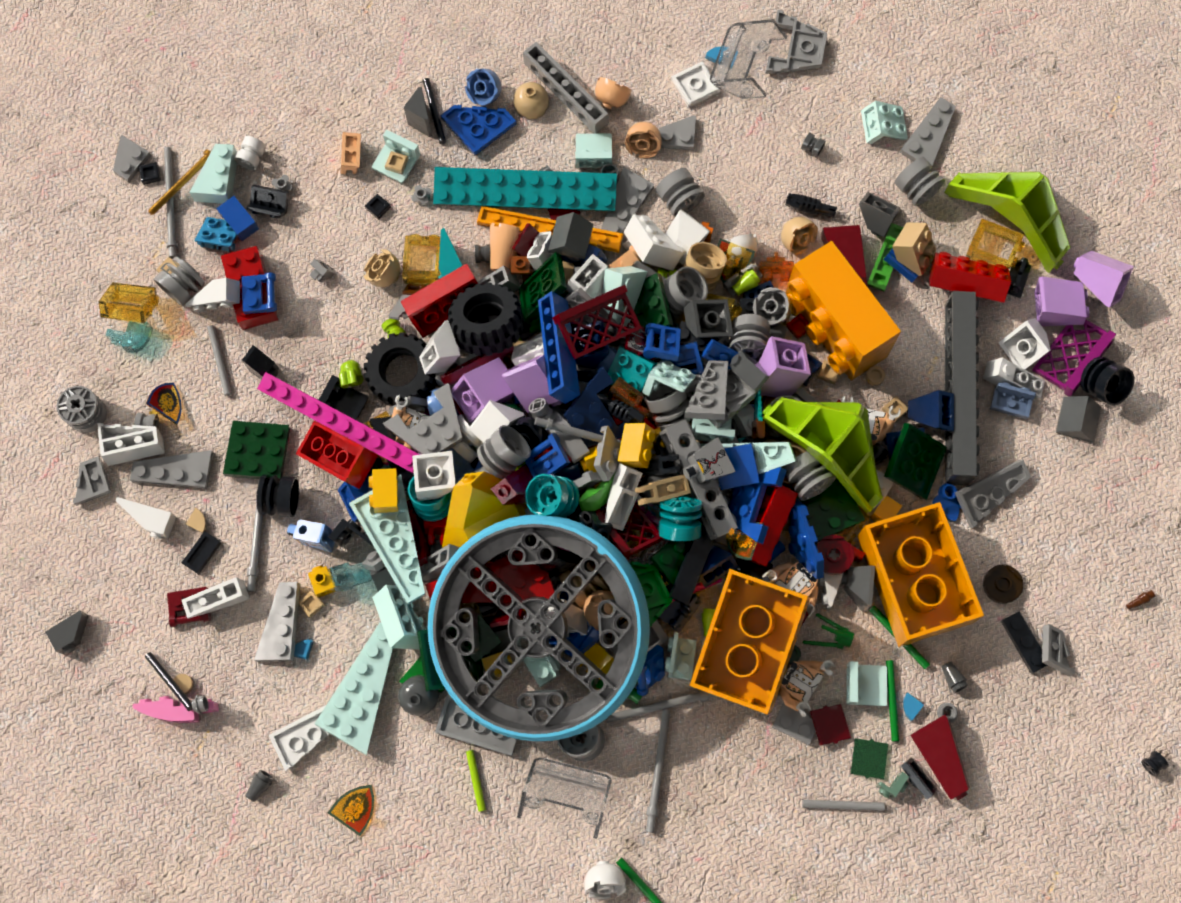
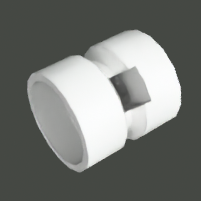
[234,136,266,170]

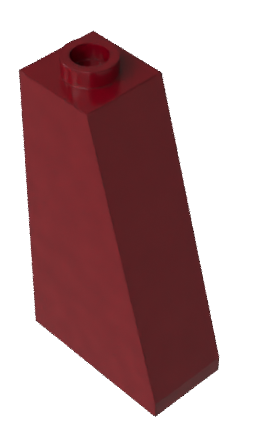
[821,225,868,287]
[491,464,533,505]
[910,713,970,800]

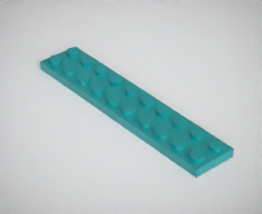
[433,167,617,211]

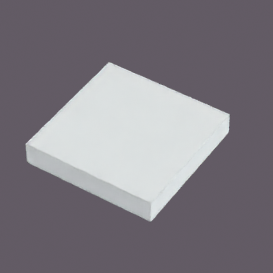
[671,61,720,108]

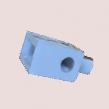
[287,520,335,552]

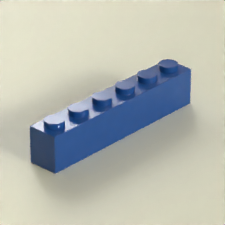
[538,291,580,404]

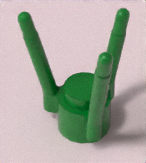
[802,613,854,650]

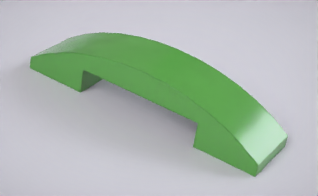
[867,223,904,292]
[579,471,616,511]

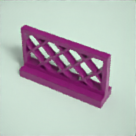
[1032,320,1116,397]

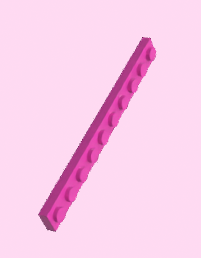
[257,372,421,473]

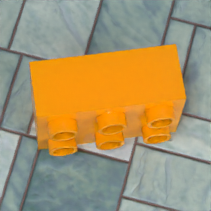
[786,241,901,381]
[857,502,984,647]
[689,569,811,715]

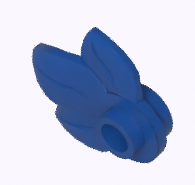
[933,484,961,522]

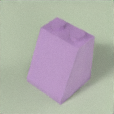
[1074,251,1134,308]
[1034,277,1089,326]
[759,336,811,398]
[502,354,562,413]
[451,357,515,423]

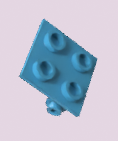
[194,217,237,252]

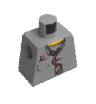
[683,437,735,483]

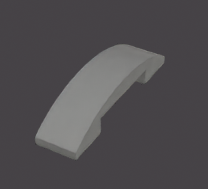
[531,406,590,464]

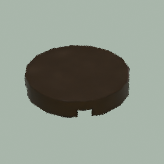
[983,565,1023,604]

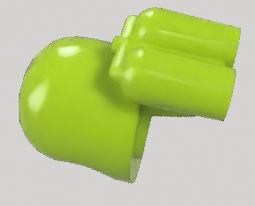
[339,360,363,388]

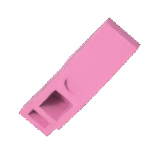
[133,696,219,723]

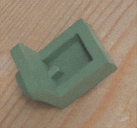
[876,772,909,799]

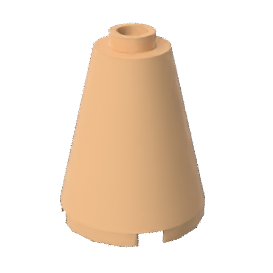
[490,223,522,271]

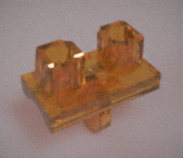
[758,252,794,282]

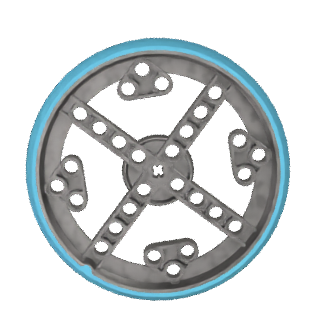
[428,515,650,741]

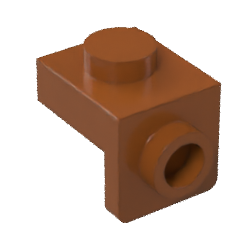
[511,256,535,283]

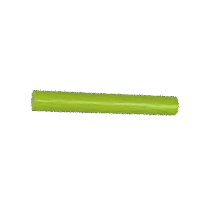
[466,750,486,812]

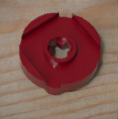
[817,535,854,575]

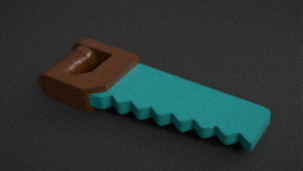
[752,388,765,442]

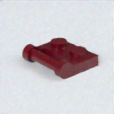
[167,587,211,628]

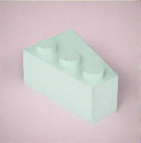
[189,144,237,204]
[602,266,648,327]
[373,584,426,650]

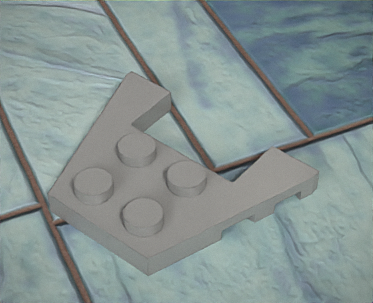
[765,10,827,74]
[685,369,757,429]
[383,383,463,454]

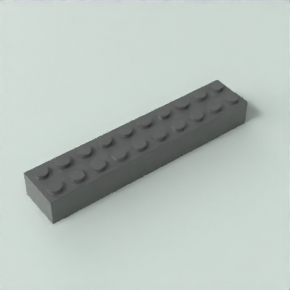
[945,291,980,486]

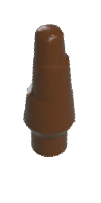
[1126,590,1156,609]

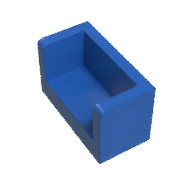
[216,196,259,242]

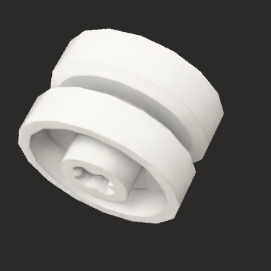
[452,414,484,463]

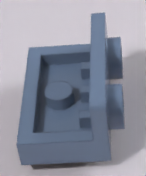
[990,382,1036,419]

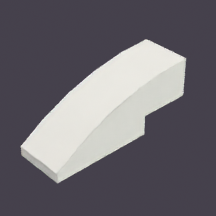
[605,463,643,531]

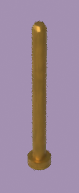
[148,149,211,215]

